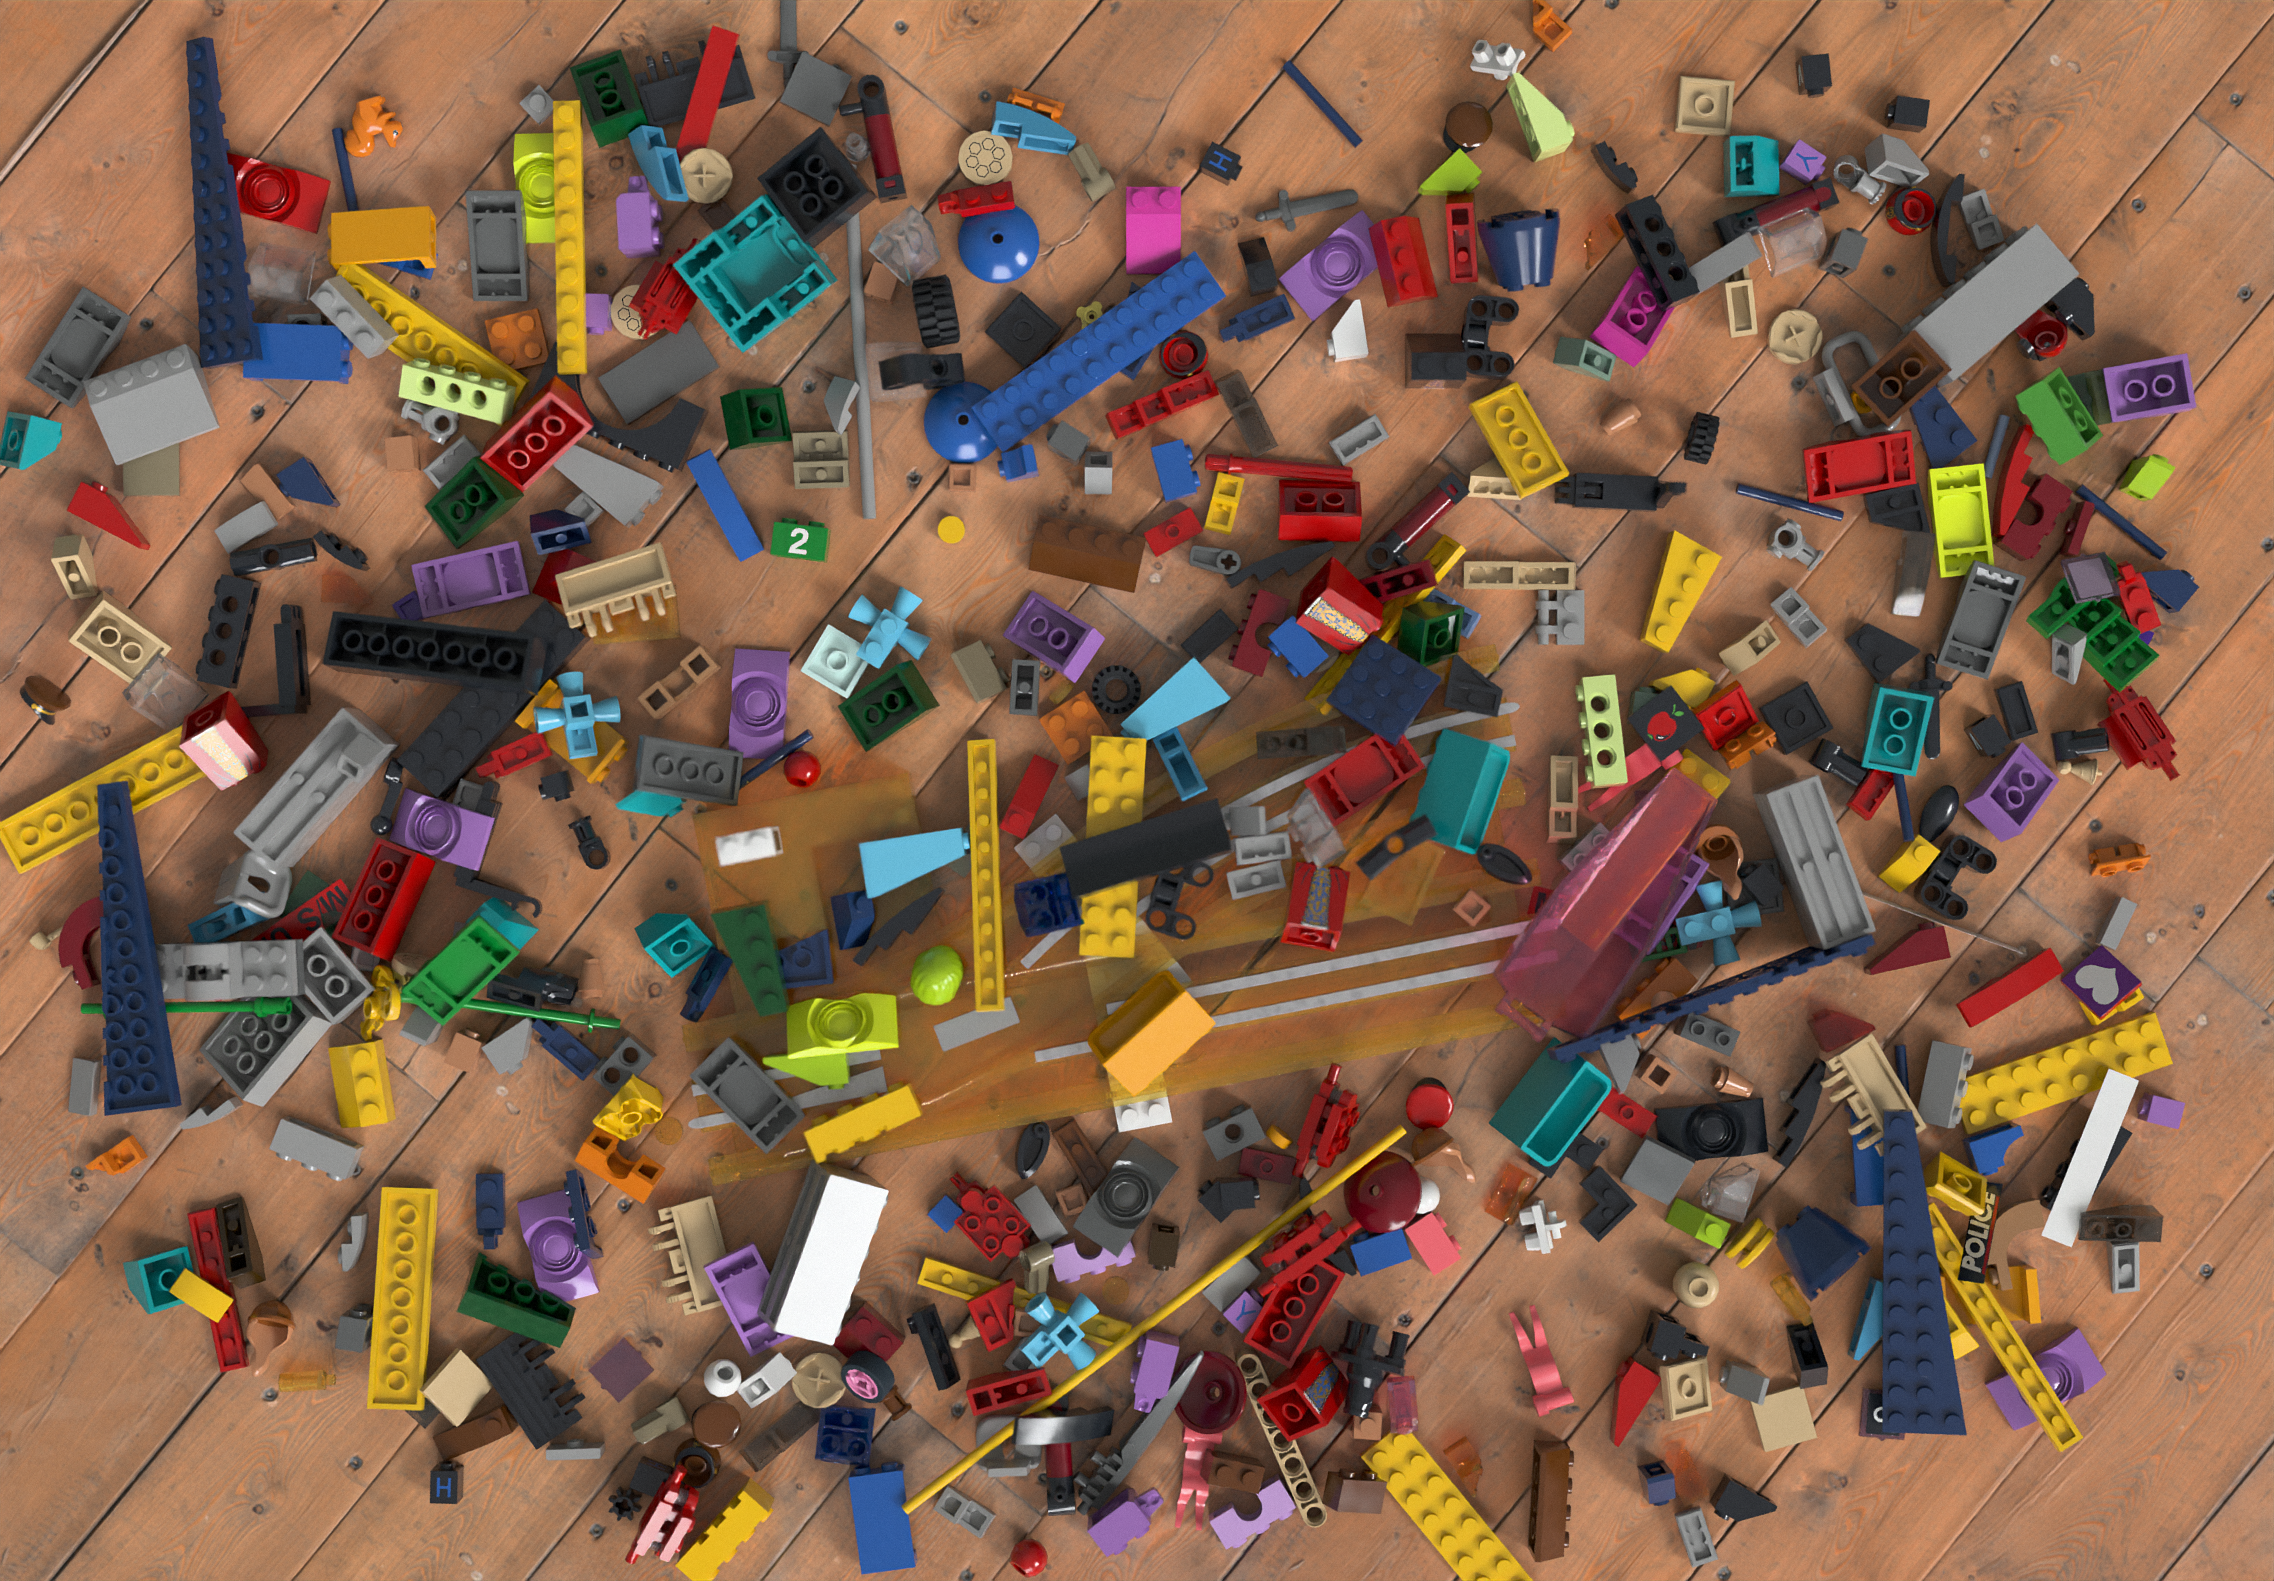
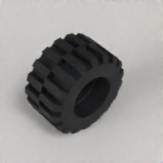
[912,274,960,349]

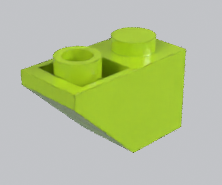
[2119,454,2175,502]

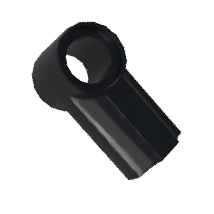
[2051,727,2110,761]
[1809,738,1867,787]

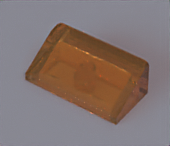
[1485,1163,1538,1226]

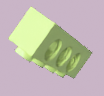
[399,358,516,424]
[1575,674,1628,789]

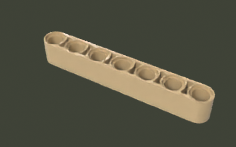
[1236,1349,1327,1528]

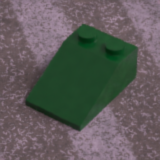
[570,49,649,148]
[425,455,524,549]
[838,660,940,752]

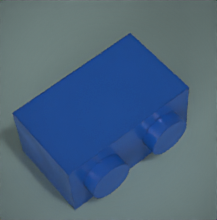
[1151,439,1201,503]
[1267,615,1329,678]
[1348,1228,1412,1276]

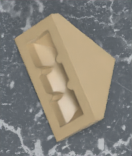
[1467,457,1521,500]

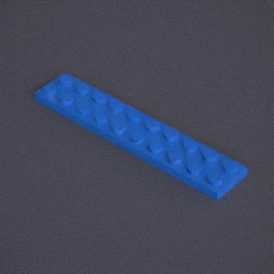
[971,251,1226,453]

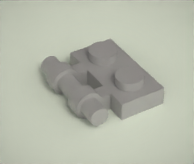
[1535,590,1584,645]

